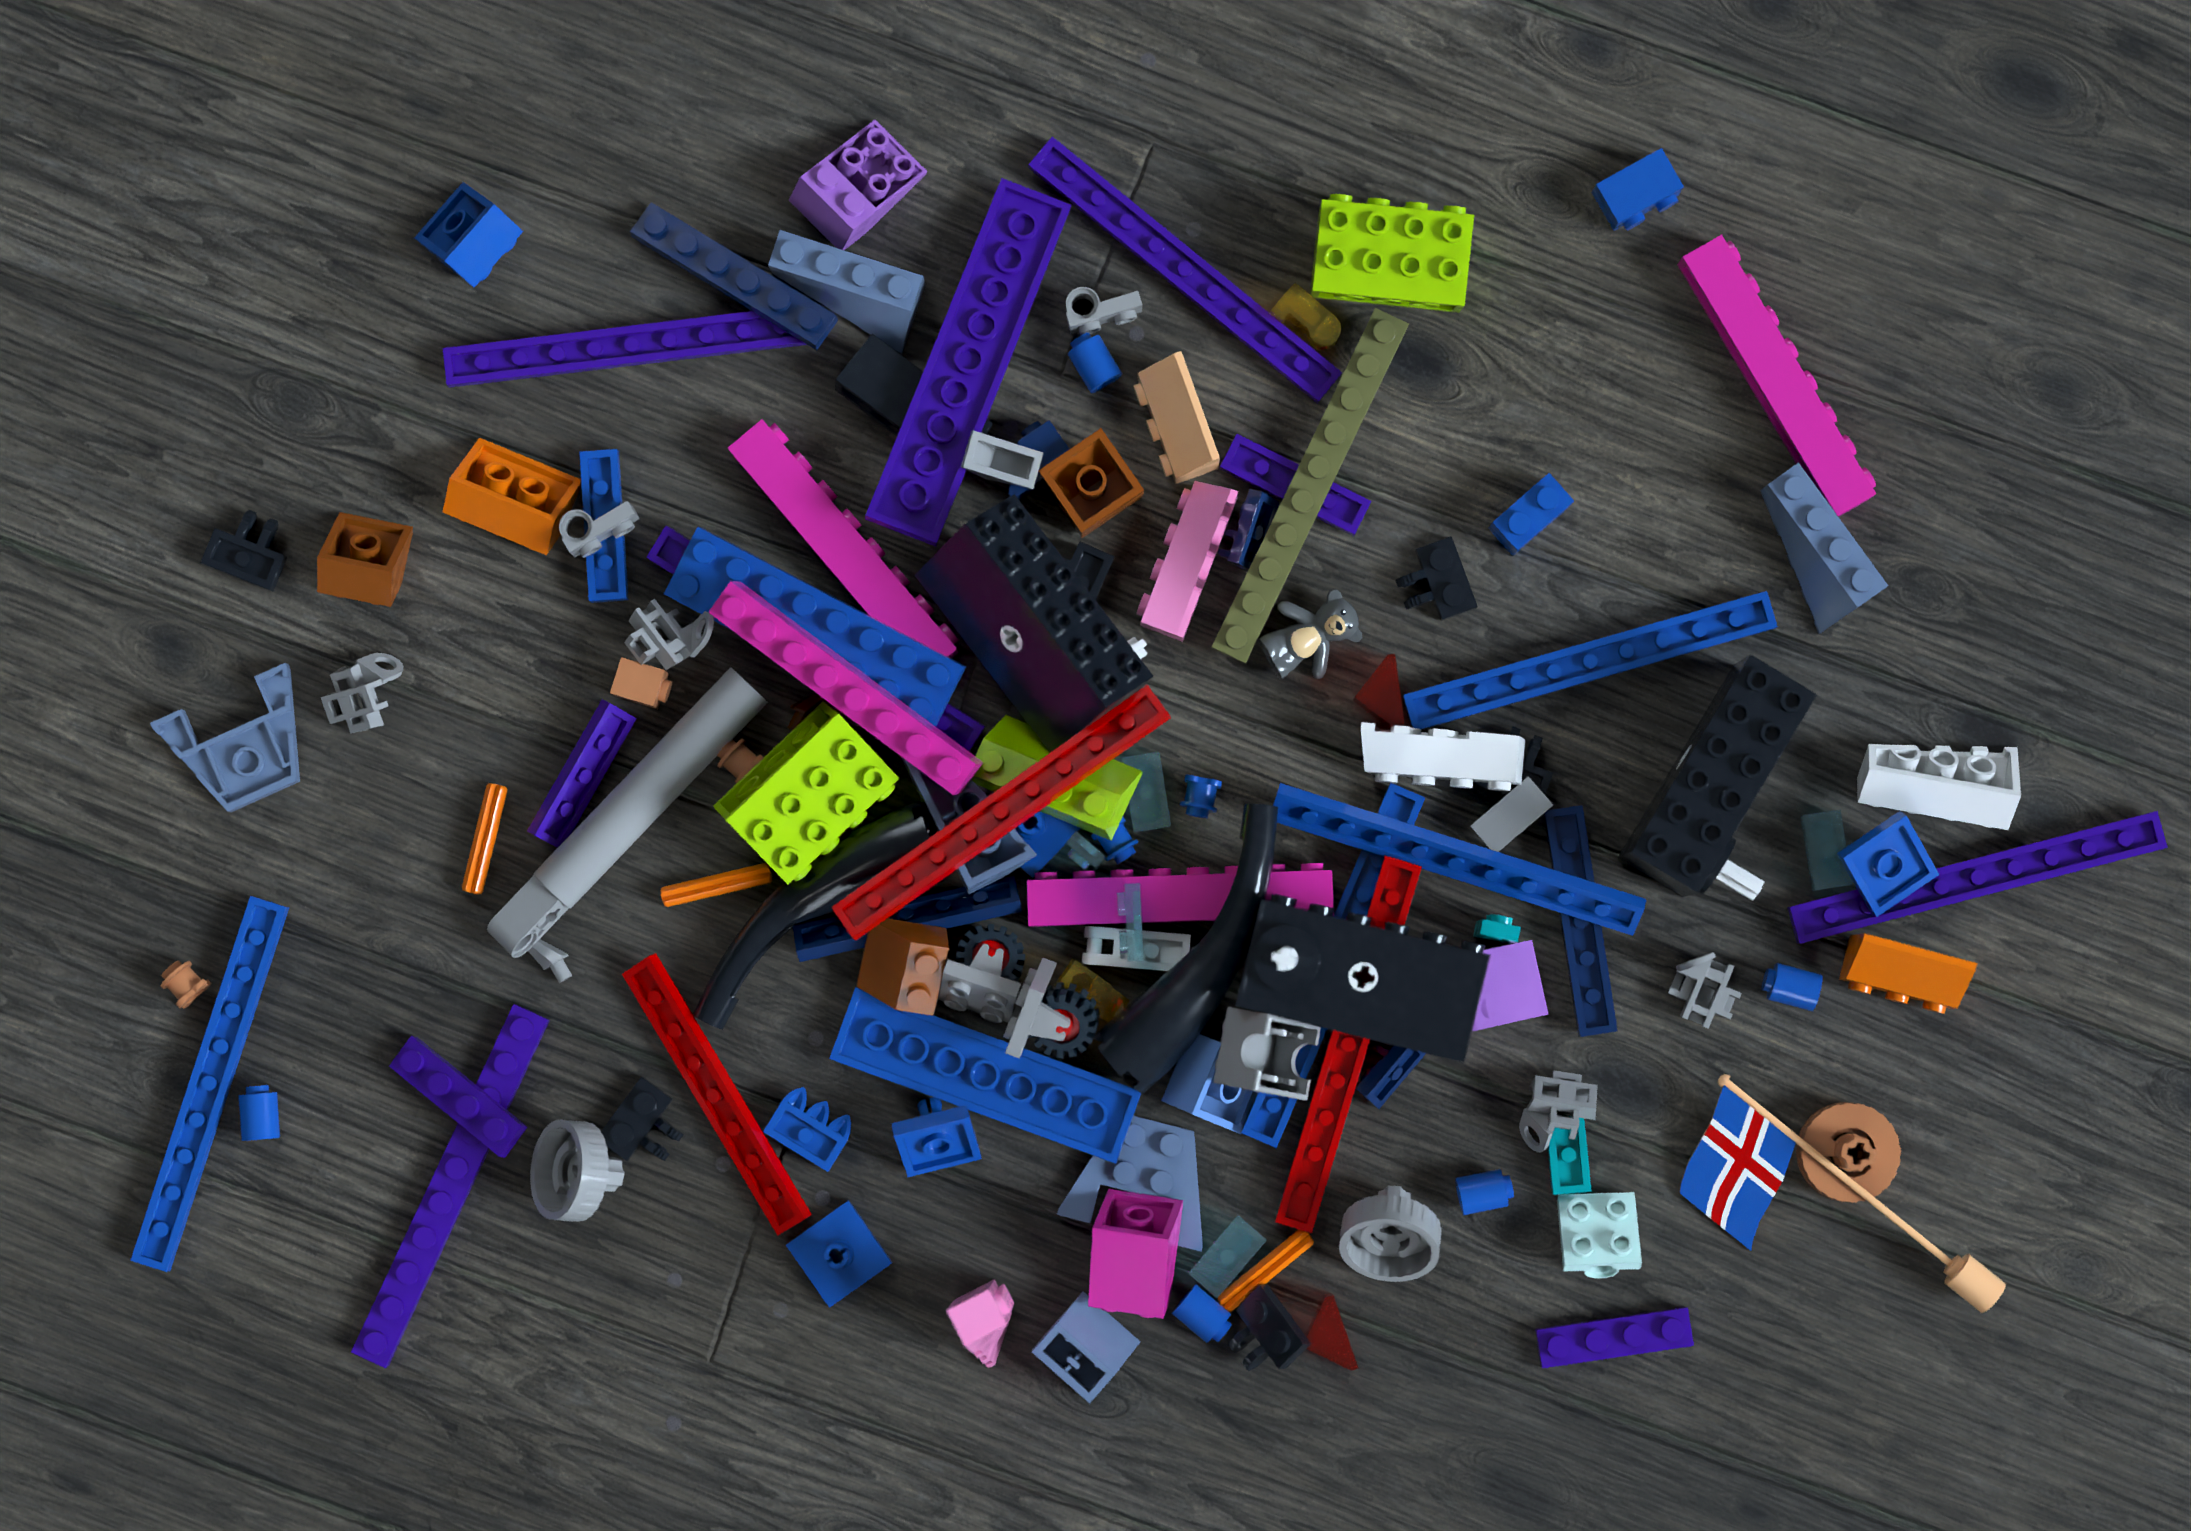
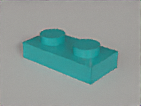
[1473,914,1521,944]
[1547,1116,1592,1195]

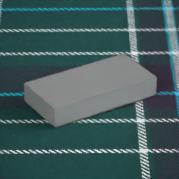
[1471,776,1553,852]

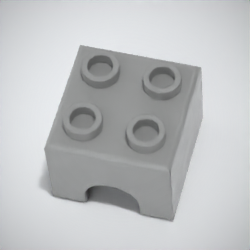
[1213,1007,1321,1101]

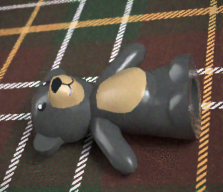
[1258,589,1362,680]

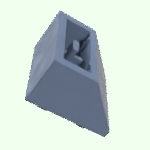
[1032,1291,1141,1403]

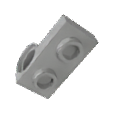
[1066,287,1143,336]
[559,501,640,558]

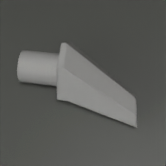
[528,939,572,983]

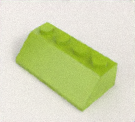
[972,715,1143,841]

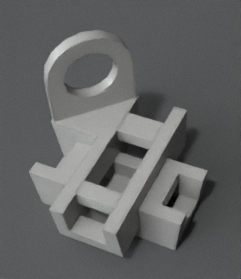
[624,599,714,670]
[321,653,404,733]
[1668,952,1742,1029]
[1519,1070,1598,1152]

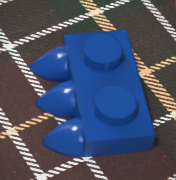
[763,1087,851,1172]

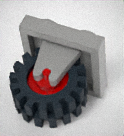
[938,924,1025,1023]
[1003,958,1100,1059]

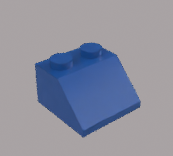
[414,182,523,287]

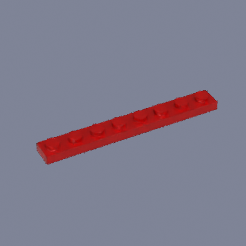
[622,953,812,1236]

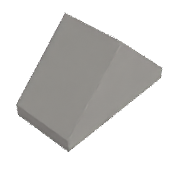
[961,430,1043,489]

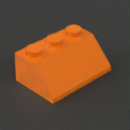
[442,437,582,555]
[1839,933,1977,1014]

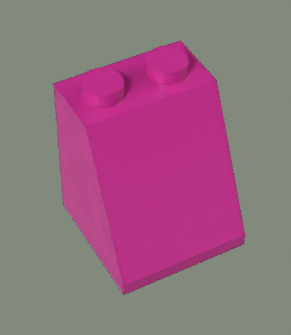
[1088,1189,1183,1318]

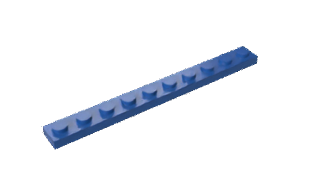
[1402,591,1778,730]
[1241,783,1426,1148]
[1273,783,1646,936]
[130,896,289,1272]

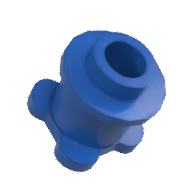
[1179,774,1222,819]
[1091,817,1139,864]

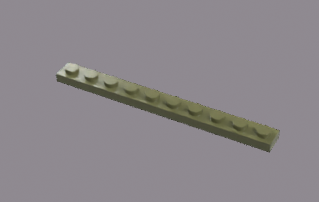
[1211,308,1409,664]

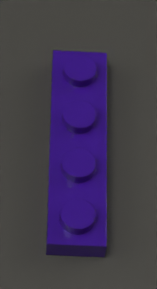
[1219,434,1372,536]
[527,699,637,848]
[389,1036,527,1158]
[1535,1307,1694,1368]

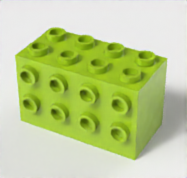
[1310,194,1474,313]
[713,702,899,884]

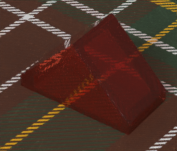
[1353,654,1405,730]
[1305,1293,1358,1371]

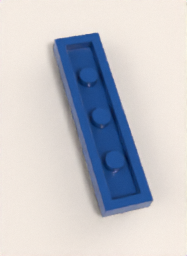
[579,449,628,603]

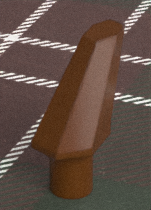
[787,692,829,730]

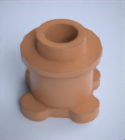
[717,738,764,783]
[161,960,212,1009]

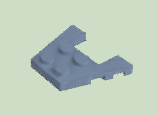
[150,663,300,812]
[1057,1116,1203,1252]

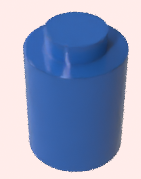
[1067,332,1123,393]
[1762,963,1823,1011]
[238,1085,280,1141]
[1455,1169,1514,1216]
[1171,1284,1232,1343]

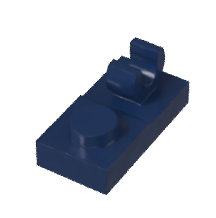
[1218,489,1279,571]
[1356,1044,1426,1109]

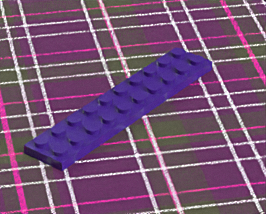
[865,178,1071,547]

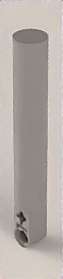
[487,667,768,958]

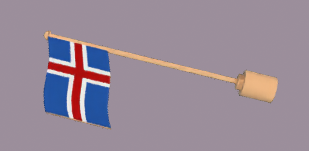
[1680,1074,2006,1313]

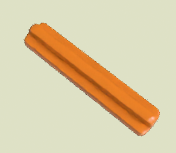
[462,783,507,895]
[660,863,772,907]
[1217,1229,1314,1312]

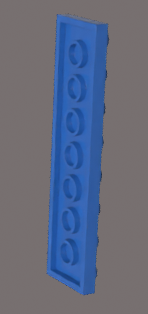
[664,527,966,727]
[829,987,1142,1164]

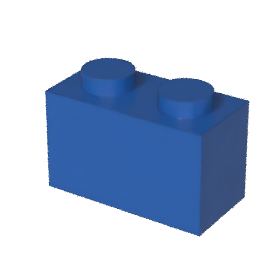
[1592,148,1684,231]
[1488,473,1574,556]

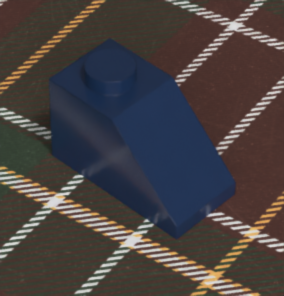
[1008,420,1069,501]

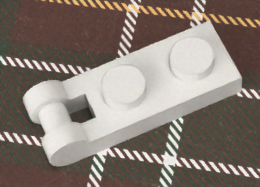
[1082,926,1191,971]

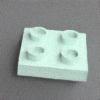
[1557,1192,1642,1279]

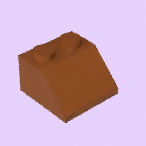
[1038,428,1144,538]
[317,512,413,607]
[856,918,949,1016]

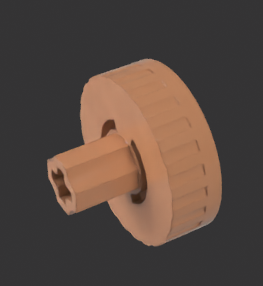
[1796,1102,1901,1203]

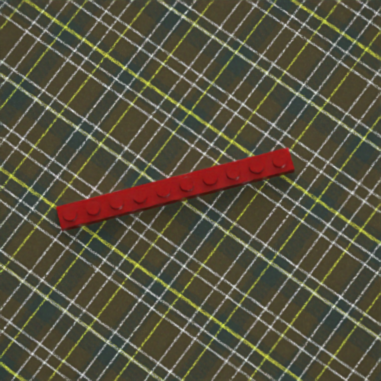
[831,684,1171,941]
[1275,855,1422,1233]

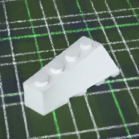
[1361,722,1525,791]
[1857,744,2021,830]

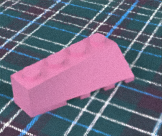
[1136,481,1238,642]
[947,1279,1014,1368]

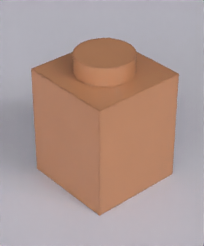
[610,657,672,709]

